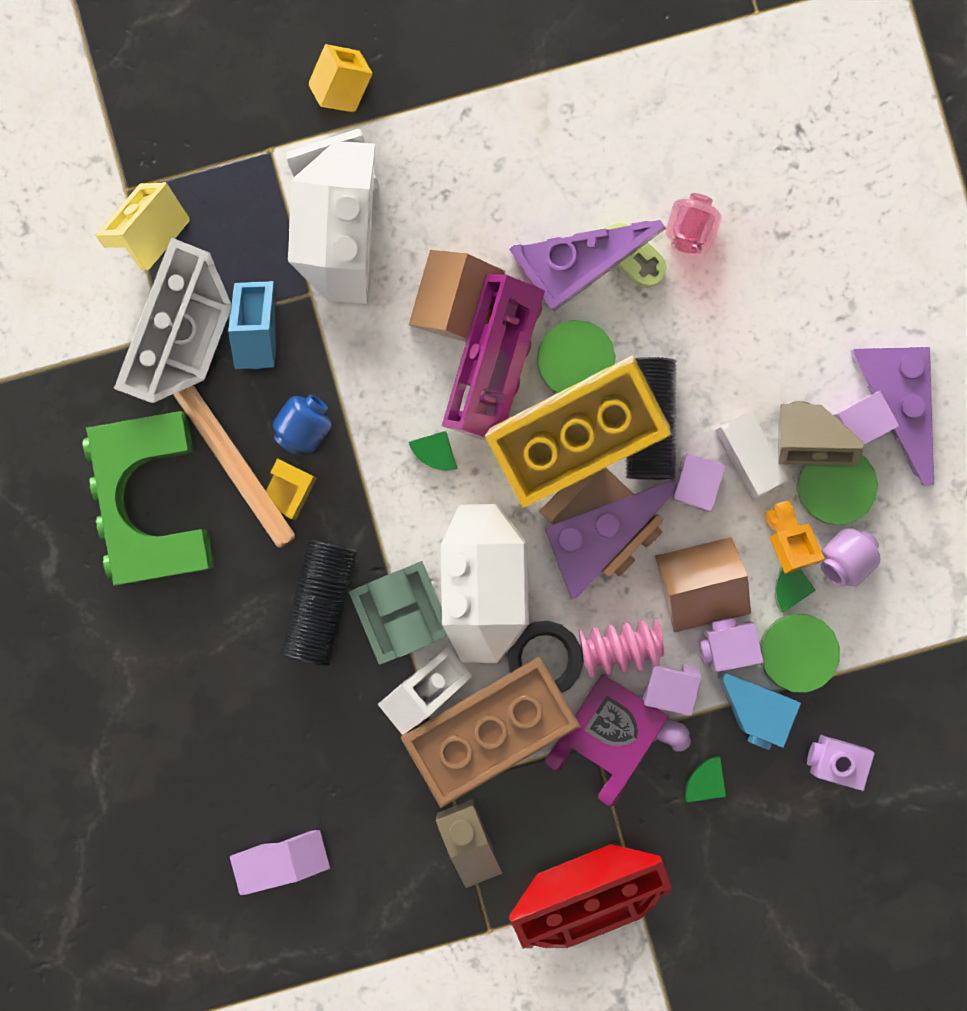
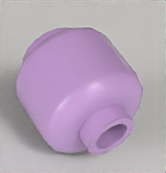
[821,528,880,587]

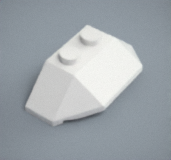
[288,141,375,304]
[114,237,232,403]
[441,504,529,663]

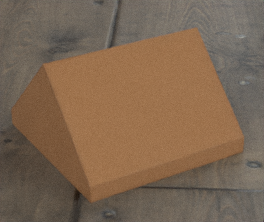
[409,250,505,342]
[655,537,751,632]

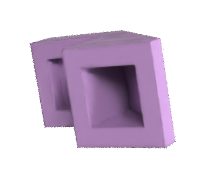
[230,830,330,895]

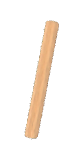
[173,385,295,548]

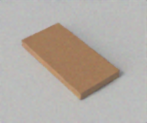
[401,656,581,808]

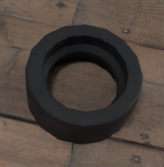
[507,621,583,693]

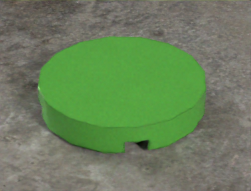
[537,320,616,393]
[797,455,878,525]
[760,614,840,692]

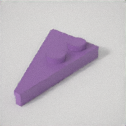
[509,220,667,312]
[851,347,934,485]
[544,479,677,599]

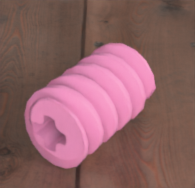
[579,618,664,678]

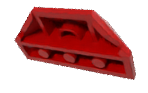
[509,844,672,949]

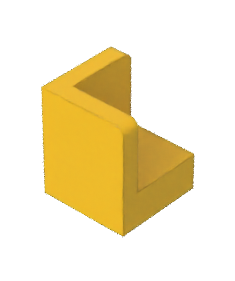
[309,44,373,112]
[266,459,317,520]

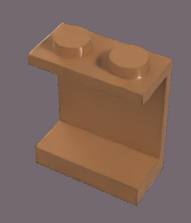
[538,467,664,577]

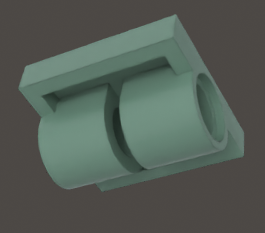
[349,561,448,665]

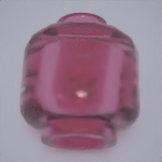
[665,193,722,255]

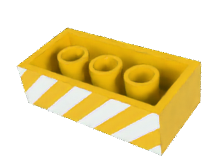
[485,355,670,508]

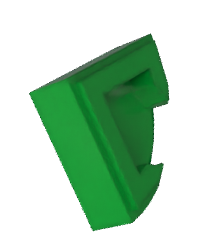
[408,431,457,471]
[775,567,816,613]
[685,756,726,802]

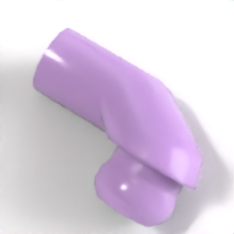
[654,719,691,752]

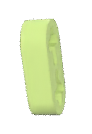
[607,223,667,288]

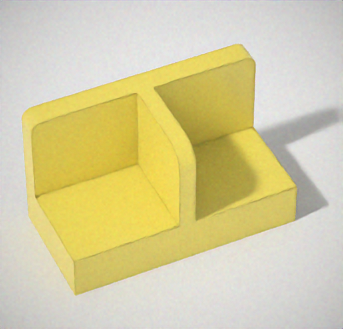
[95,183,190,270]

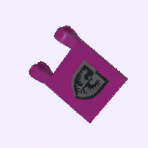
[545,674,669,807]

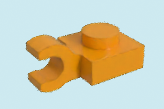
[764,500,825,574]

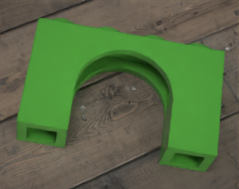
[83,411,215,585]

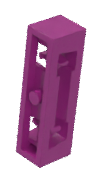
[442,274,545,440]

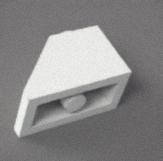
[378,646,473,735]

